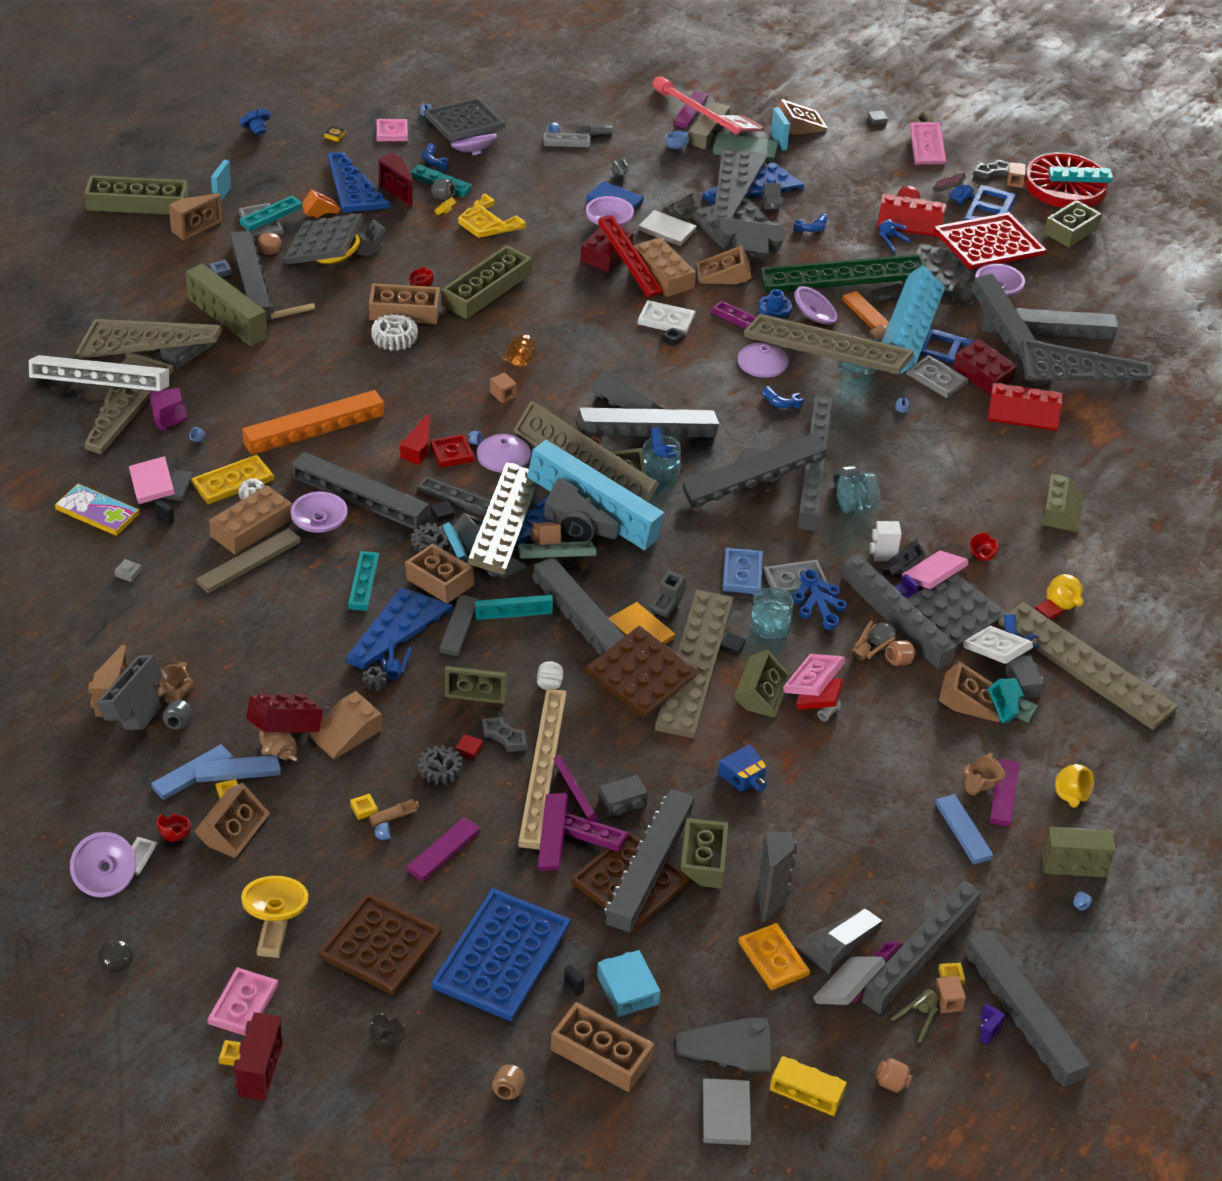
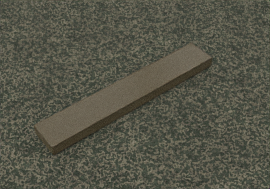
[196,528,301,594]

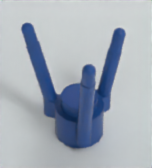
[879,219,910,253]
[380,637,412,680]

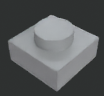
[115,559,142,582]

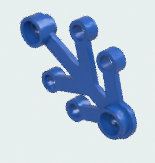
[792,569,847,631]

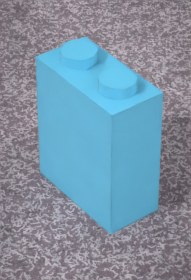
[597,950,660,1017]

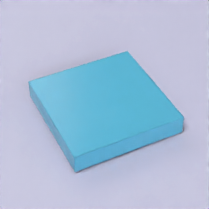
[770,107,790,151]
[211,160,231,201]
[443,522,469,563]

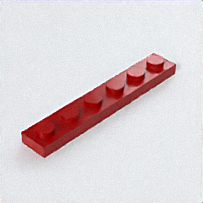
[597,215,663,298]

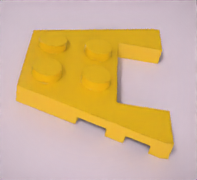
[458,194,526,238]

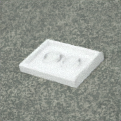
[638,210,696,246]
[638,300,695,335]
[963,626,1033,664]

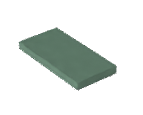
[713,133,778,162]
[517,541,596,559]

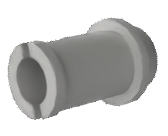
[817,699,842,722]

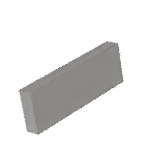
[544,133,590,147]

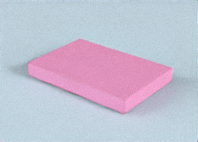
[909,122,946,165]
[129,456,175,504]
[902,550,968,589]
[783,654,845,696]
[207,967,279,1036]

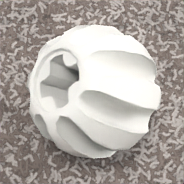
[238,478,265,500]
[537,661,563,690]

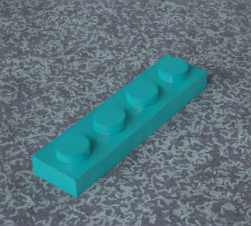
[410,165,472,197]
[1048,167,1113,183]
[240,196,302,231]
[348,551,379,611]
[475,595,553,620]

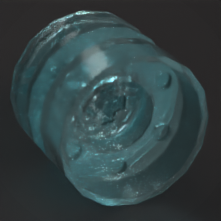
[643,435,681,484]
[837,471,880,513]
[750,588,794,639]

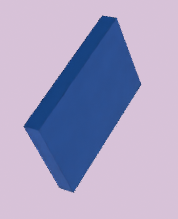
[587,181,644,210]

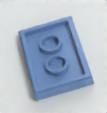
[722,548,763,595]

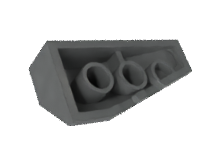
[544,478,618,539]
[795,909,882,974]
[675,1018,771,1072]

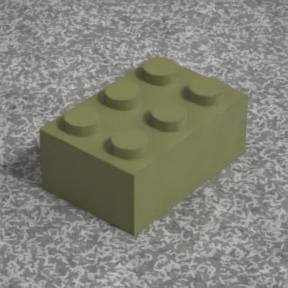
[1044,200,1102,247]
[1042,827,1115,877]

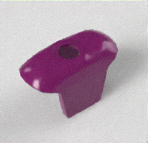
[150,388,188,431]

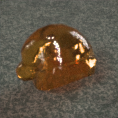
[502,334,536,367]

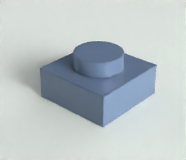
[210,260,232,277]

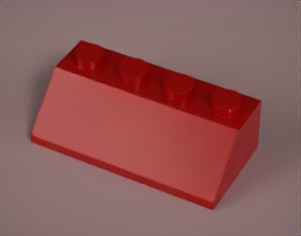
[877,194,946,237]
[988,383,1062,431]

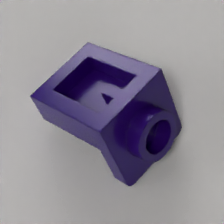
[894,574,918,599]
[980,1004,1005,1045]

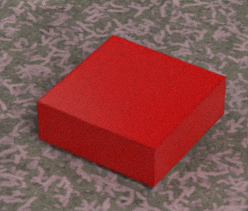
[1035,599,1062,620]
[455,734,483,759]

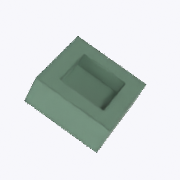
[1016,698,1038,723]

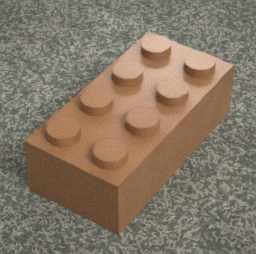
[634,237,696,297]
[369,283,440,324]
[209,485,292,555]
[550,1002,654,1092]

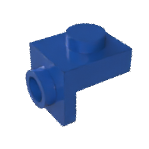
[948,182,975,206]

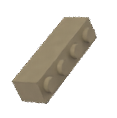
[688,102,730,149]

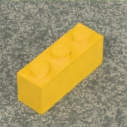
[770,1056,847,1116]

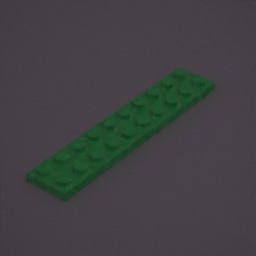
[760,254,927,292]

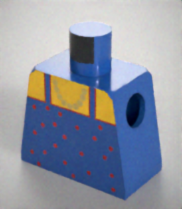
[718,744,767,792]

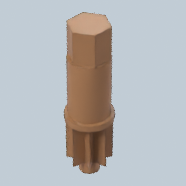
[369,799,419,827]

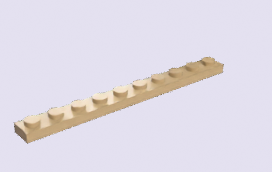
[518,689,566,850]

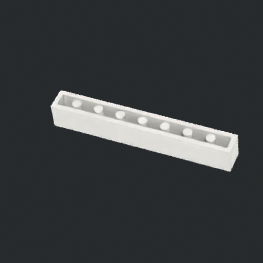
[29,355,169,391]

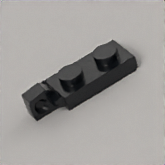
[882,540,926,577]

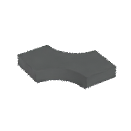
[973,160,1010,180]
[482,717,527,752]

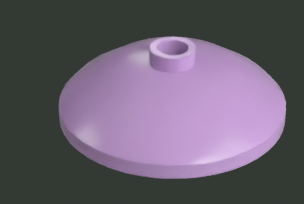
[451,133,497,155]
[586,196,634,226]
[975,264,1025,296]
[794,286,837,325]
[737,342,789,378]
[477,434,531,473]
[291,492,348,533]
[70,832,136,898]

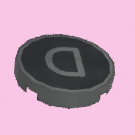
[558,511,595,542]

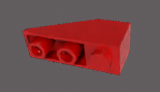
[399,414,430,465]

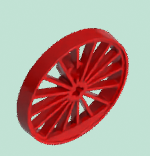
[1024,153,1108,208]

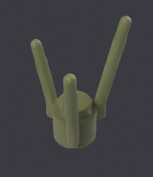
[891,989,939,1044]

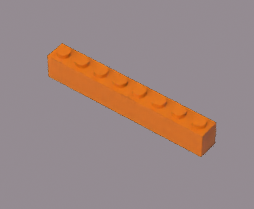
[242,390,384,455]

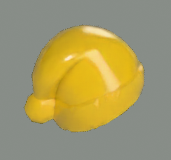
[1046,574,1084,610]
[1055,764,1094,808]

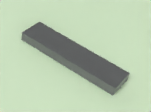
[439,595,479,656]

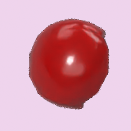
[897,186,921,200]
[409,266,434,287]
[969,532,999,561]
[156,813,191,842]

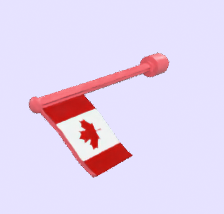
[652,77,764,135]

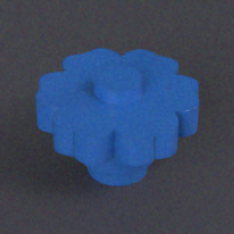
[239,109,271,136]
[758,289,792,319]

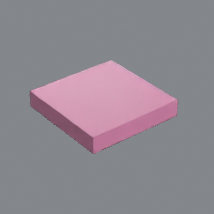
[376,119,408,141]

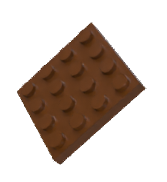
[585,625,698,719]
[570,831,692,931]
[318,892,442,996]

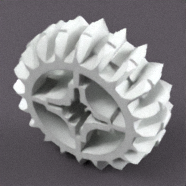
[371,314,418,351]

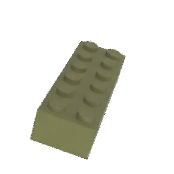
[84,175,189,215]
[441,245,532,319]
[186,263,267,347]

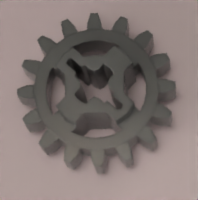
[411,523,452,552]
[418,745,463,785]

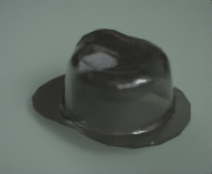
[661,193,698,218]

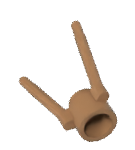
[851,621,895,661]

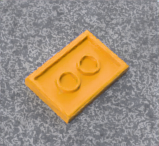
[609,602,675,645]
[738,923,810,991]

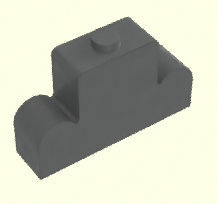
[717,218,784,264]
[96,655,162,730]

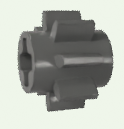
[610,157,630,177]
[362,667,387,692]

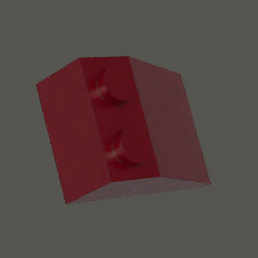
[378,152,413,207]

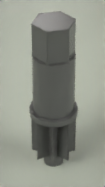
[576,125,613,136]

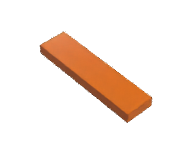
[842,291,889,329]

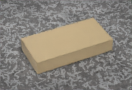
[257,920,288,958]

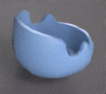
[665,131,689,149]

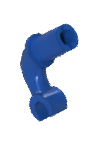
[421,143,448,171]
[793,214,828,233]
[762,386,804,409]
[651,428,677,458]
[1004,614,1040,648]

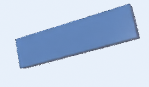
[151,744,233,800]
[193,755,281,782]
[935,794,993,865]

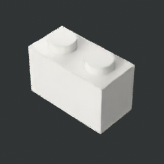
[870,521,901,561]

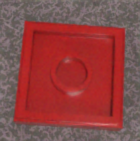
[430,434,475,468]
[796,678,844,710]

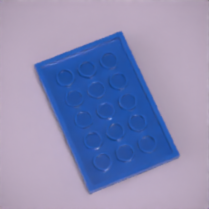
[431,888,571,1022]

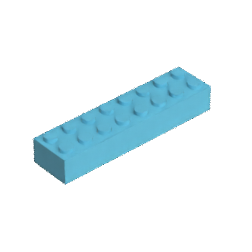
[881,265,945,374]
[527,440,664,550]

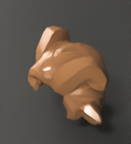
[156,662,194,704]
[259,730,298,762]
[963,753,1006,795]

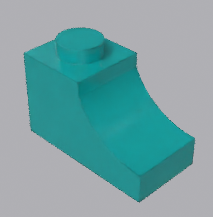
[988,678,1024,723]

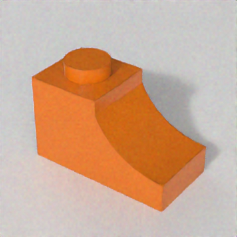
[302,189,341,219]

